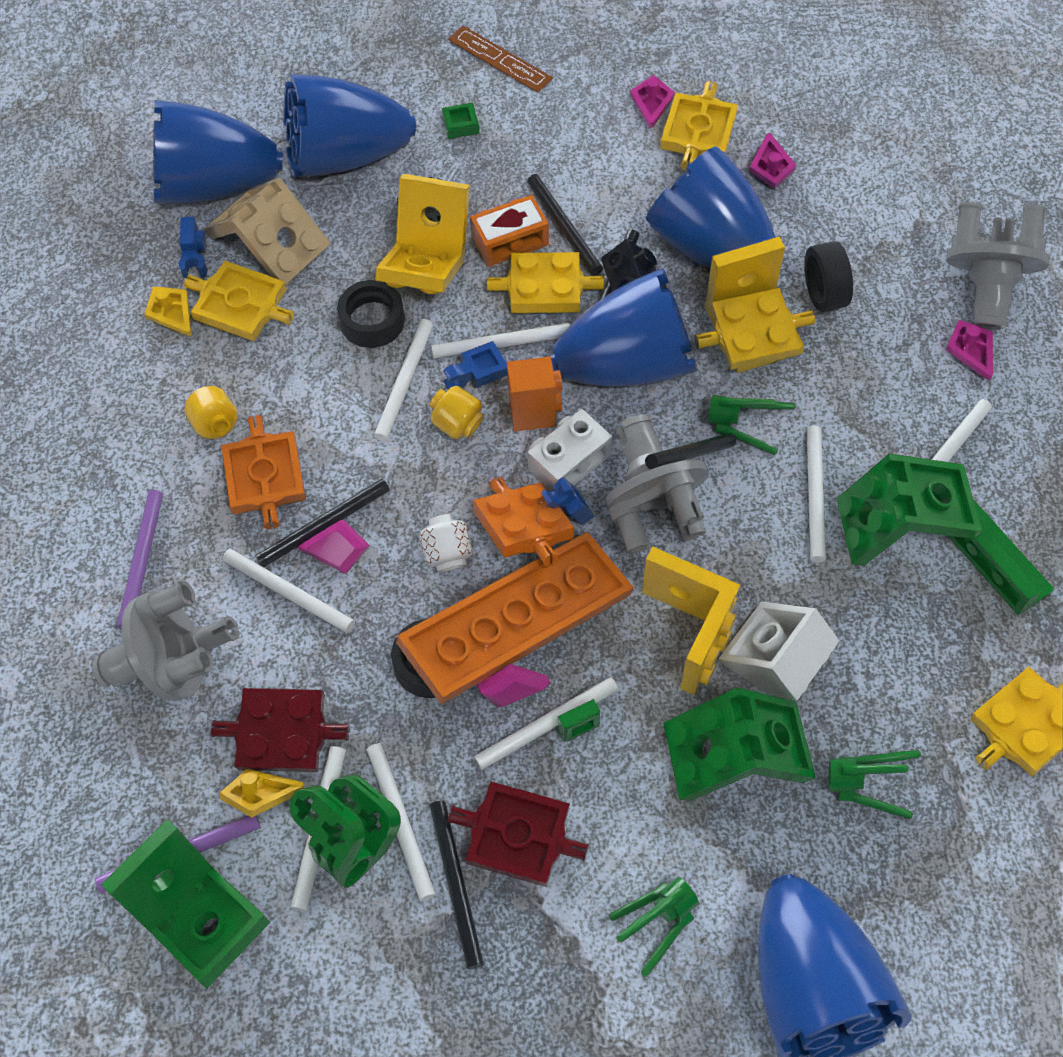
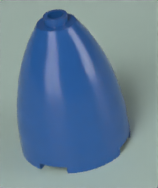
[283,74,416,177]
[153,100,283,203]
[645,146,776,269]
[549,268,698,386]
[758,874,912,1057]

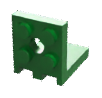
[837,453,982,566]
[663,687,816,801]
[101,819,270,989]

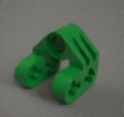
[289,775,401,888]

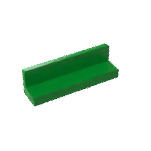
[932,491,1054,616]

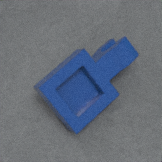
[179,216,208,278]
[443,341,507,389]
[541,477,595,525]

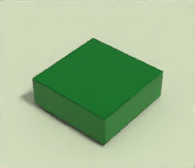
[442,102,480,139]
[558,699,600,742]

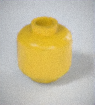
[184,386,238,440]
[429,386,485,440]

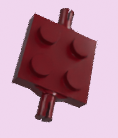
[211,688,350,772]
[448,781,589,887]

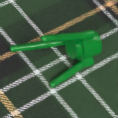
[708,395,796,455]
[828,750,921,819]
[609,877,699,977]

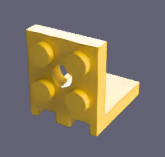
[375,173,470,294]
[705,236,804,374]
[642,546,741,695]

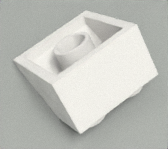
[719,602,840,701]

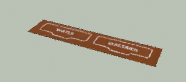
[447,25,553,93]

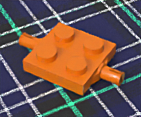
[221,415,306,529]
[473,476,574,567]

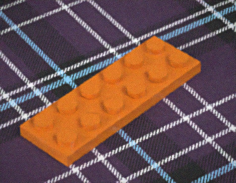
[396,531,634,705]

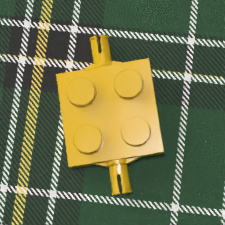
[660,81,738,171]
[487,252,604,313]
[184,260,294,342]
[694,288,815,370]
[970,666,1063,777]

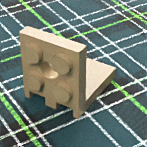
[203,178,331,285]

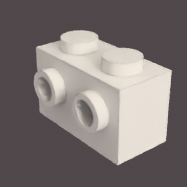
[528,409,612,492]

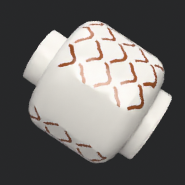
[419,514,473,572]

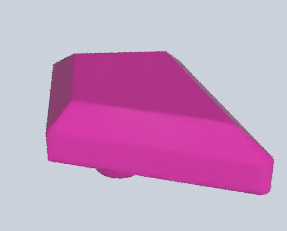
[630,75,675,128]
[749,133,796,189]
[946,320,993,380]
[298,519,370,573]
[477,664,550,707]

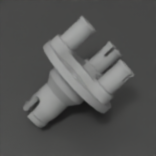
[946,203,1050,329]
[605,414,709,554]
[92,580,240,701]

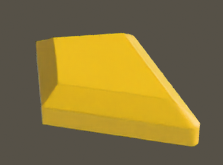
[145,286,192,336]
[219,769,304,818]

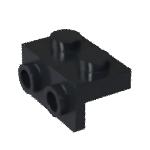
[601,238,667,292]

